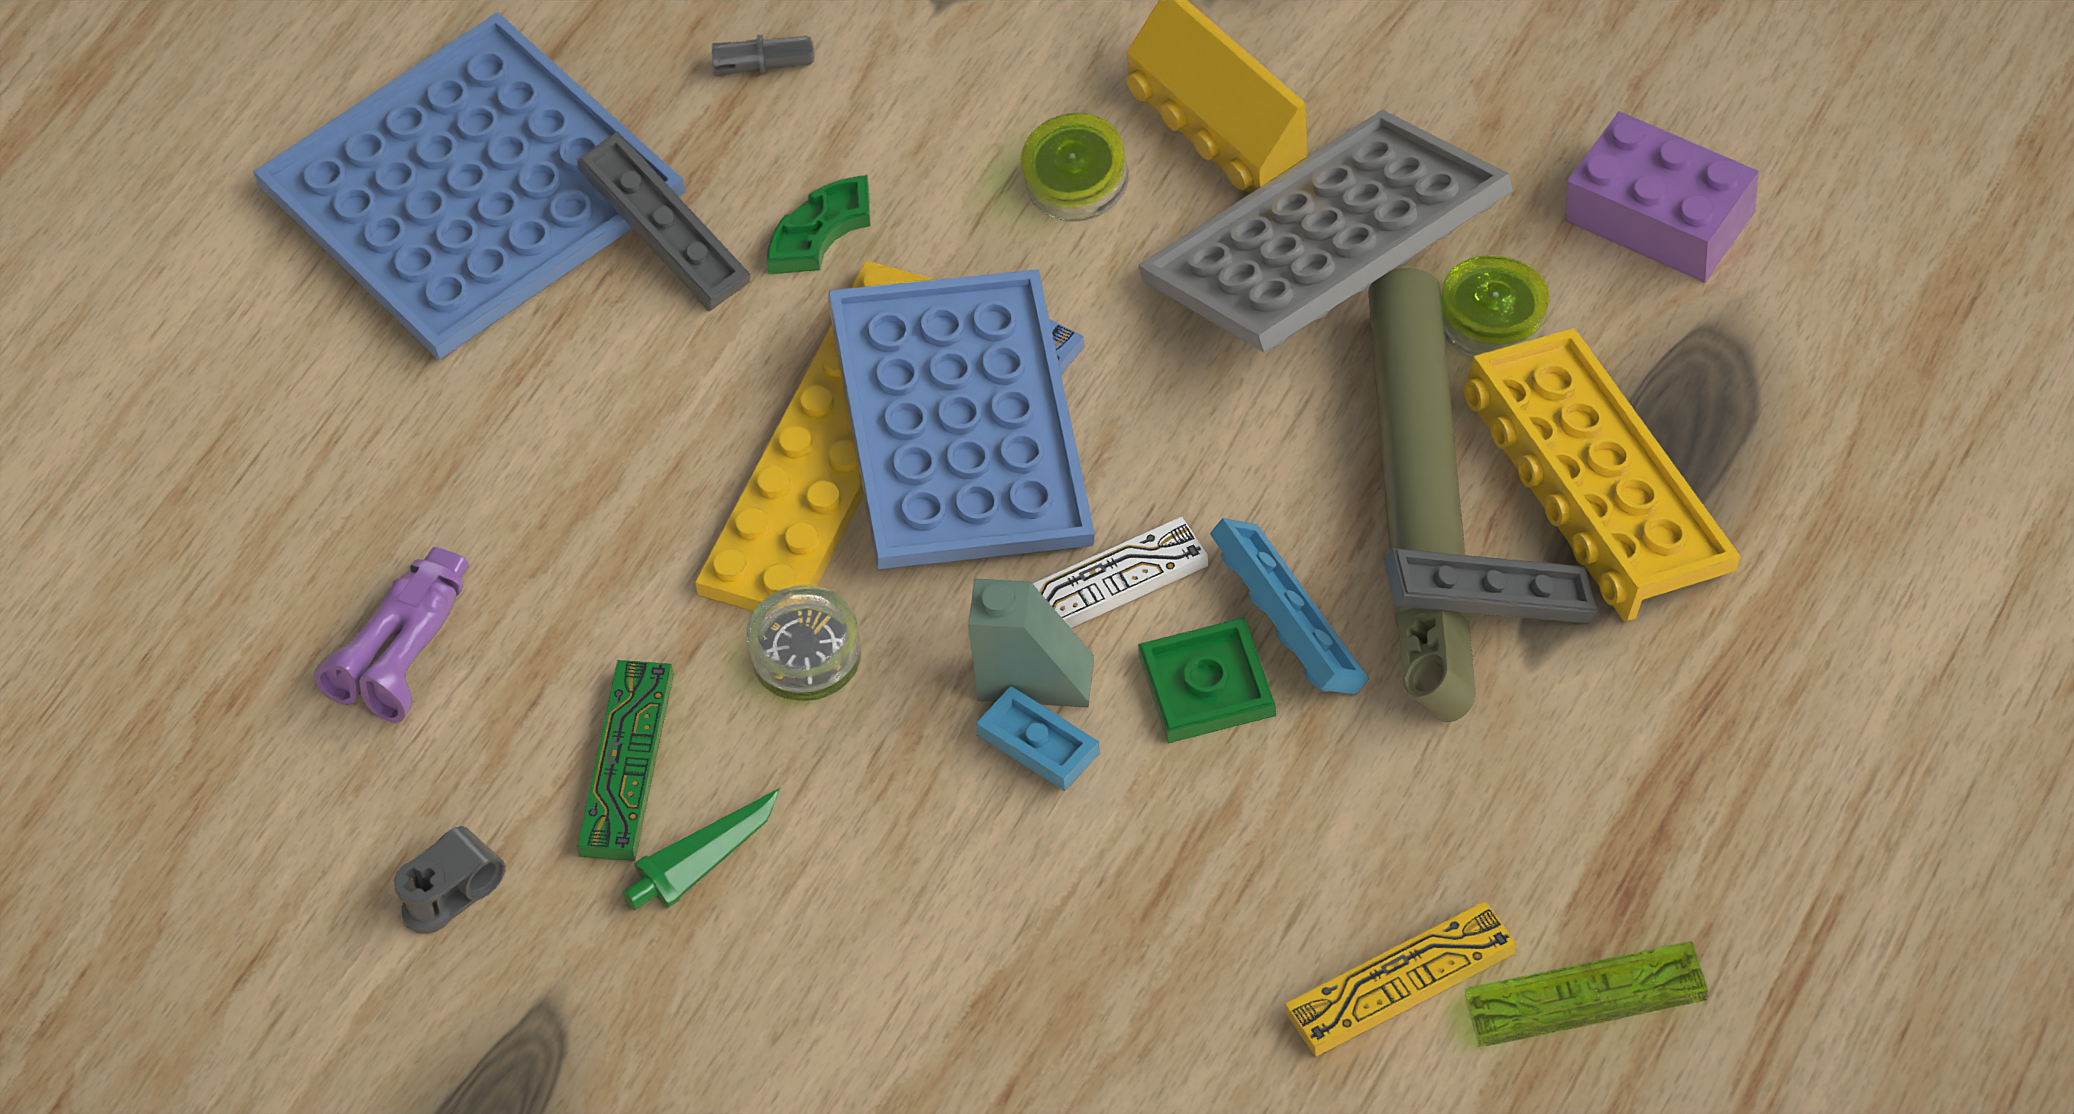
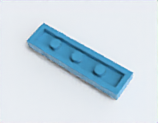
[1209,518,1369,695]

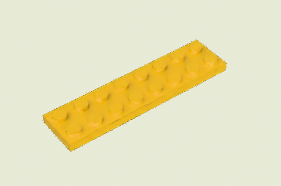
[695,260,936,619]

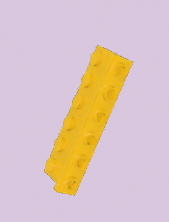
[1464,328,1741,622]

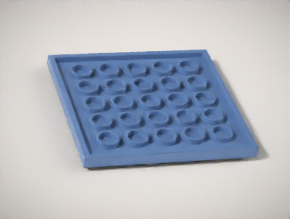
[253,12,686,360]

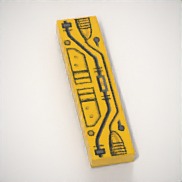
[1285,901,1516,1057]

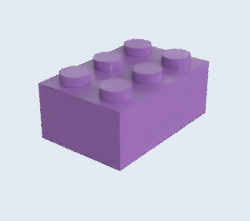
[1566,111,1759,282]

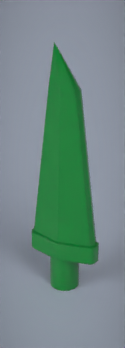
[622,788,781,911]

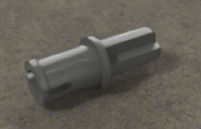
[712,34,814,76]

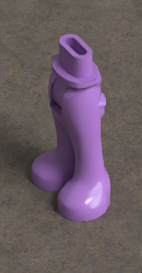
[314,547,469,723]

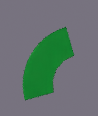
[767,175,871,274]

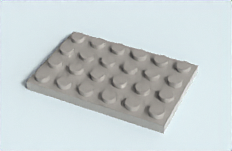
[1138,109,1513,353]

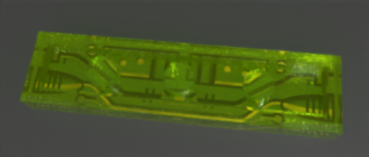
[1465,941,1708,1048]

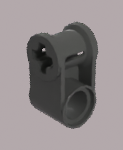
[394,826,506,934]

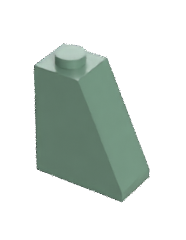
[968,579,1094,707]

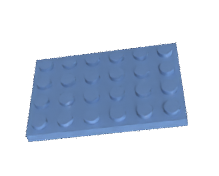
[828,269,1095,570]

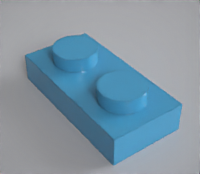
[976,686,1100,791]

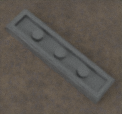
[577,131,751,311]
[1384,548,1598,624]

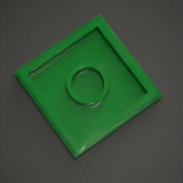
[1138,617,1276,743]

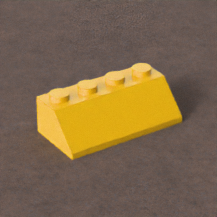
[1126,0,1308,194]

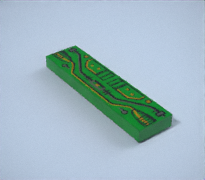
[577,660,674,861]

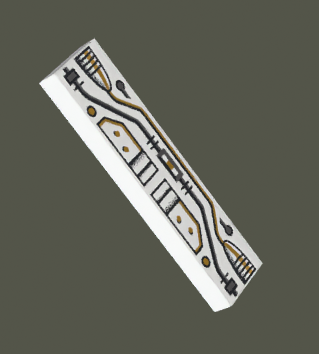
[1033,517,1208,628]

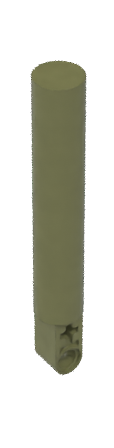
[1368,268,1476,722]

